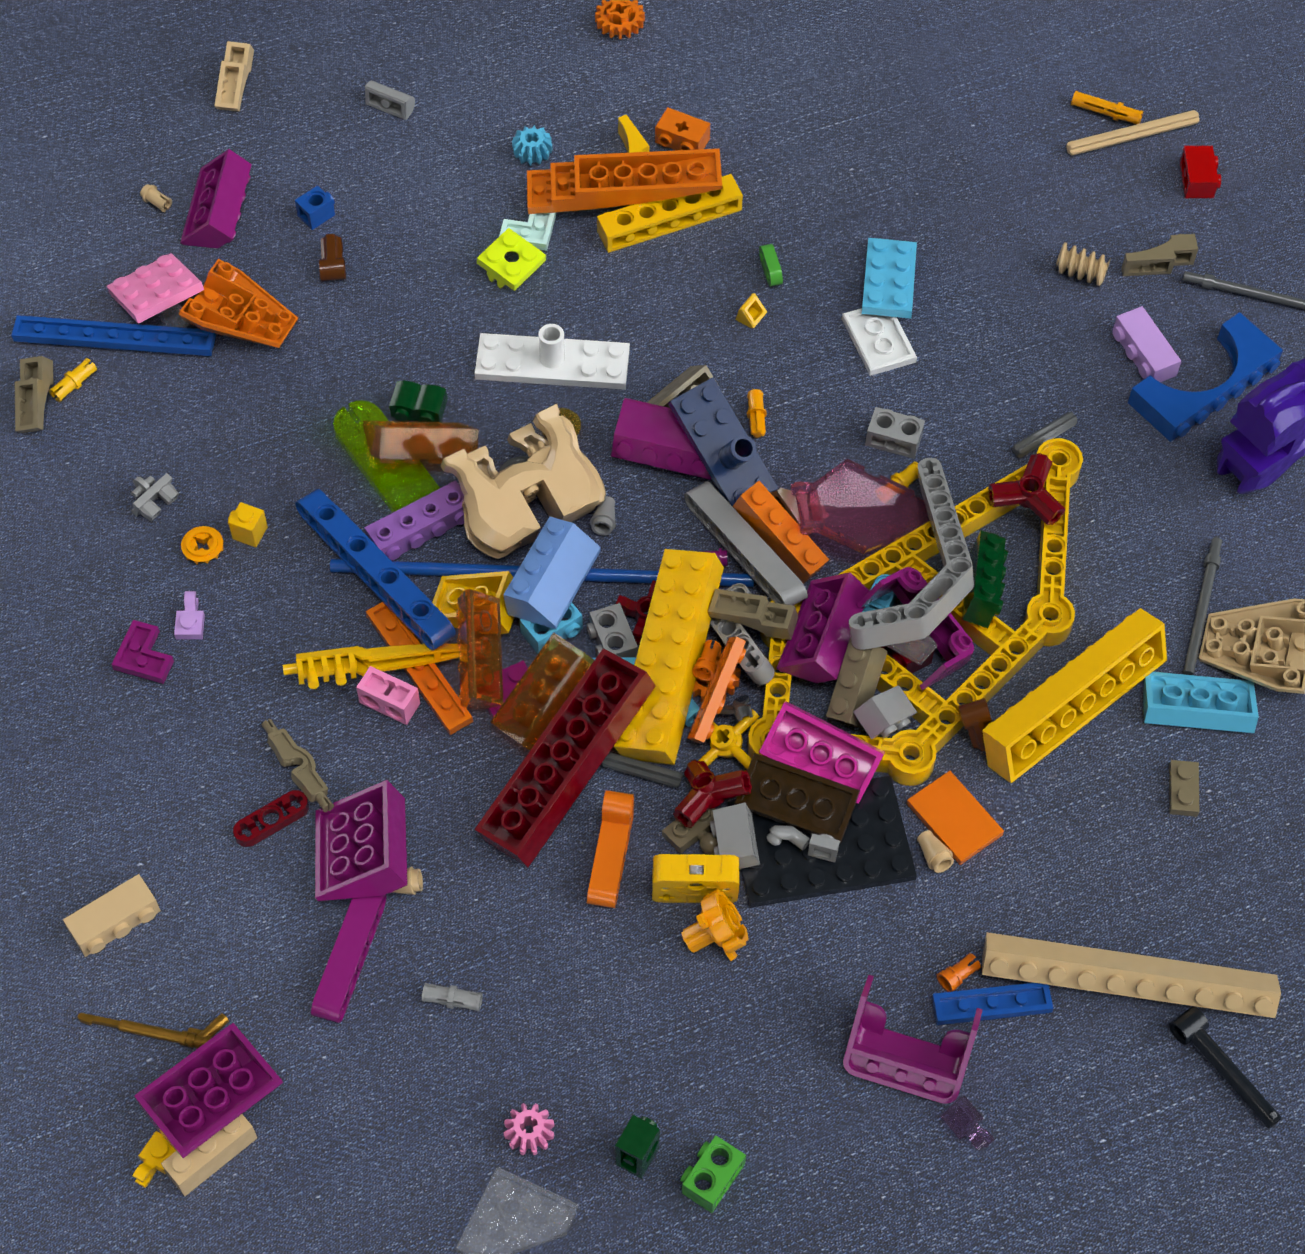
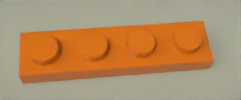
[687,636,746,743]

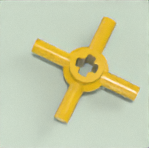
[698,709,760,770]

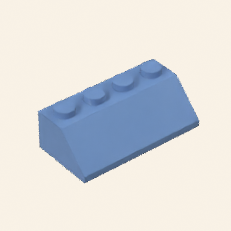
[503,516,601,629]

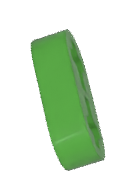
[759,244,783,287]

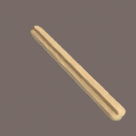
[1066,110,1199,156]

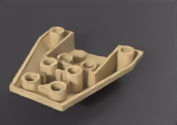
[1199,598,1305,694]

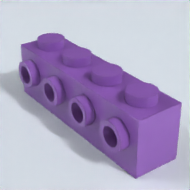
[364,480,464,561]

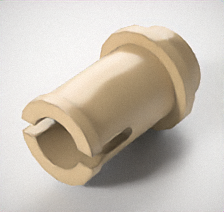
[140,184,172,212]

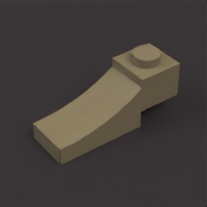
[1121,234,1198,276]
[15,356,53,433]
[708,589,798,640]

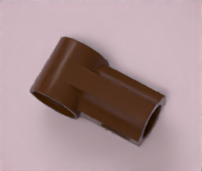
[319,234,346,281]
[958,698,992,751]

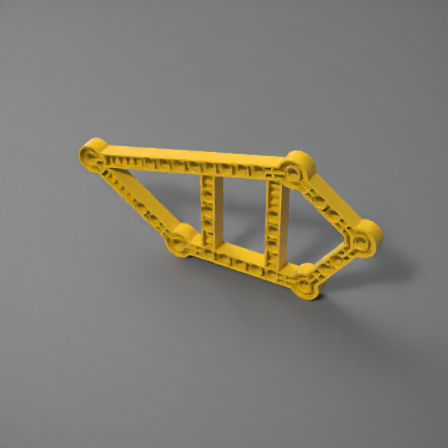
[747,438,1083,786]

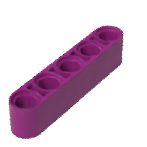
[311,895,387,1023]

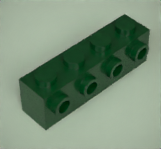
[962,530,1008,628]

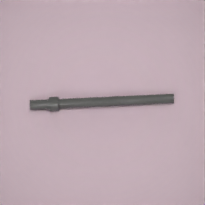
[1182,271,1305,310]
[1183,537,1222,675]

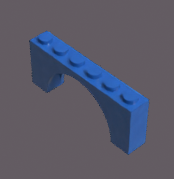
[1128,312,1283,442]

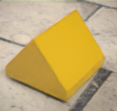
[735,293,767,328]

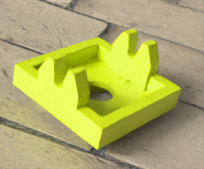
[477,228,546,291]

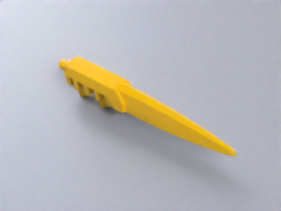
[282,644,488,689]

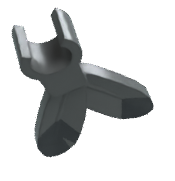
[719,695,753,721]

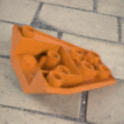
[179,259,298,348]

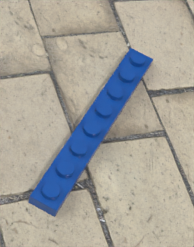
[11,315,216,356]

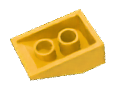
[432,571,514,635]

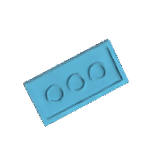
[861,238,917,319]

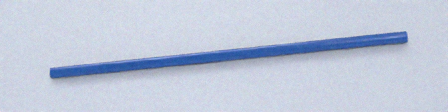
[330,559,754,587]

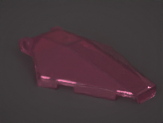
[790,459,930,554]

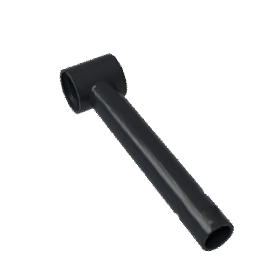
[1169,1006,1282,1129]

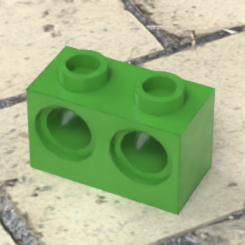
[680,1135,746,1213]

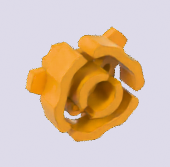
[681,889,749,961]

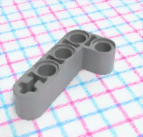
[710,583,775,685]

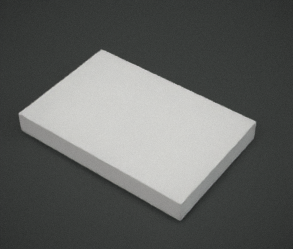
[842,308,917,376]

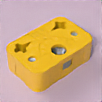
[652,854,740,903]

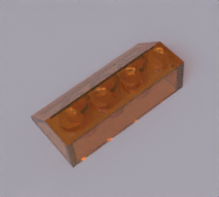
[363,421,479,464]
[456,589,504,710]
[491,632,594,750]

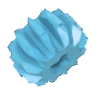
[512,125,553,166]

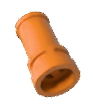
[692,640,721,681]
[937,953,981,992]

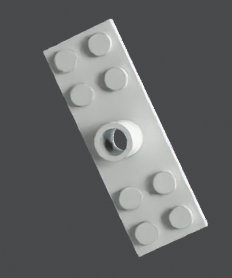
[475,324,630,390]

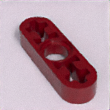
[233,790,309,847]

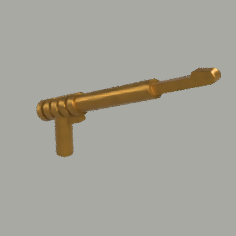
[77,1013,229,1049]

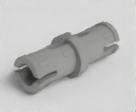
[421,983,483,1011]

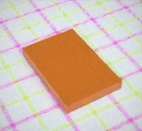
[906,771,1004,865]

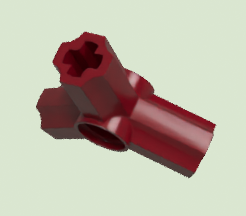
[988,453,1065,525]
[673,759,752,828]

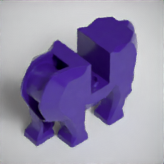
[1217,358,1305,494]

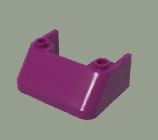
[857,567,974,690]
[843,974,983,1104]

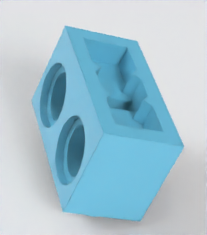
[520,602,583,655]

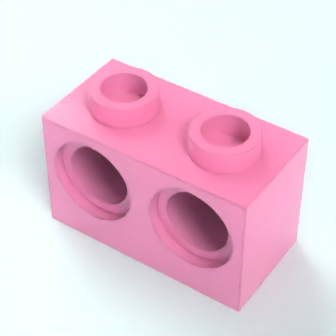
[356,666,420,725]

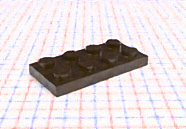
[734,753,860,845]

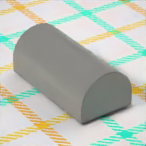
[365,80,415,120]

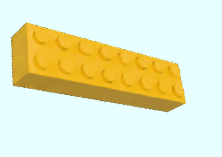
[614,549,724,765]
[982,608,1167,783]

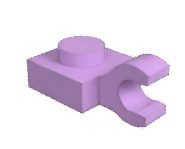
[174,591,205,639]

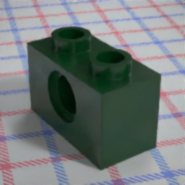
[615,1115,660,1179]

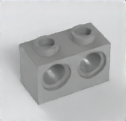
[865,407,925,459]
[586,603,638,657]

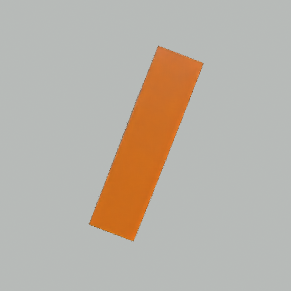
[527,148,722,214]

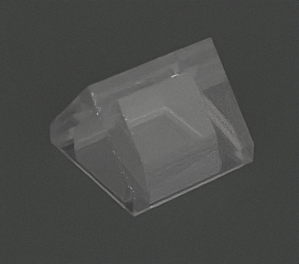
[160,304,190,328]

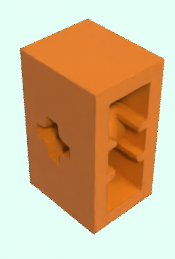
[655,107,711,150]

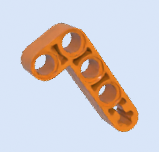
[587,790,634,908]

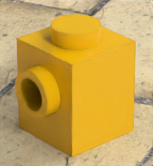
[228,502,268,548]

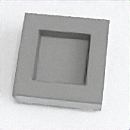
[808,833,840,862]

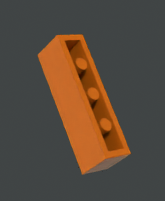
[733,481,829,584]

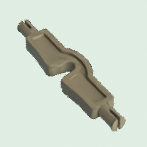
[262,719,334,812]

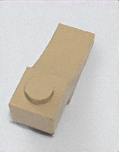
[215,41,254,112]

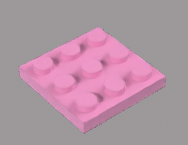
[106,253,204,324]

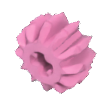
[504,1103,554,1155]

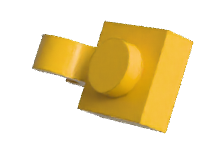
[132,1131,176,1188]

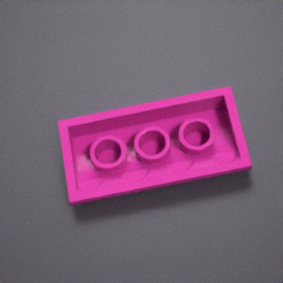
[759,701,885,804]

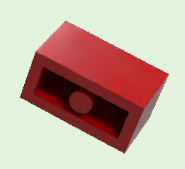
[1180,146,1221,198]

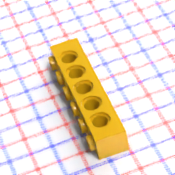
[597,174,743,253]

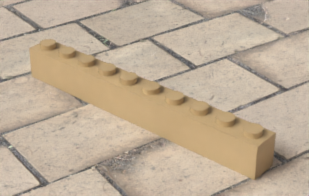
[982,932,1281,1018]

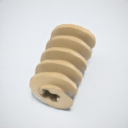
[1055,242,1111,286]

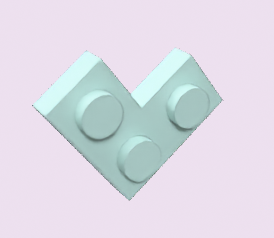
[499,212,557,251]

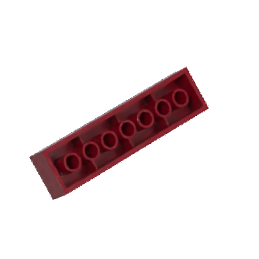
[474,648,656,867]

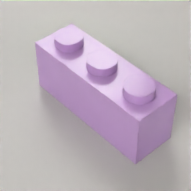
[1112,306,1181,382]

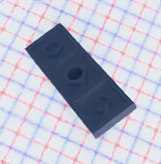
[668,377,779,508]

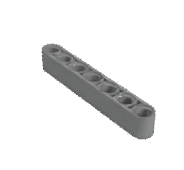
[684,481,808,606]

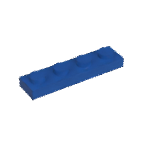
[932,983,1054,1025]

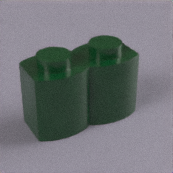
[389,381,448,426]

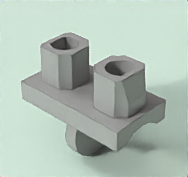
[131,473,179,521]

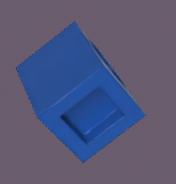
[295,185,335,230]

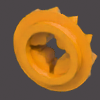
[181,526,224,564]

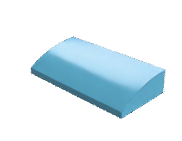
[1143,672,1259,733]

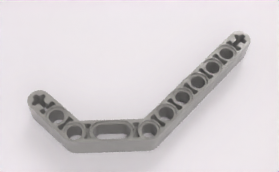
[849,458,974,650]

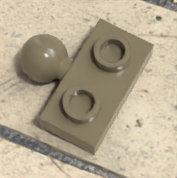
[662,808,718,855]

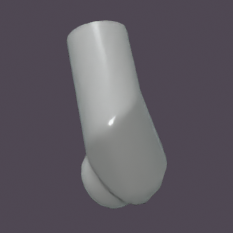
[767,825,811,850]

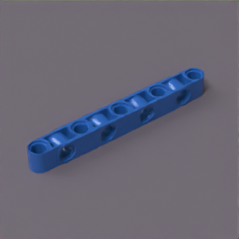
[295,489,456,651]

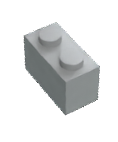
[853,685,917,739]
[710,803,760,869]

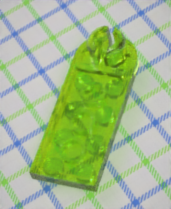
[333,400,440,513]

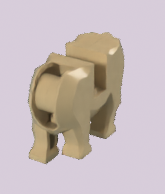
[441,404,606,559]

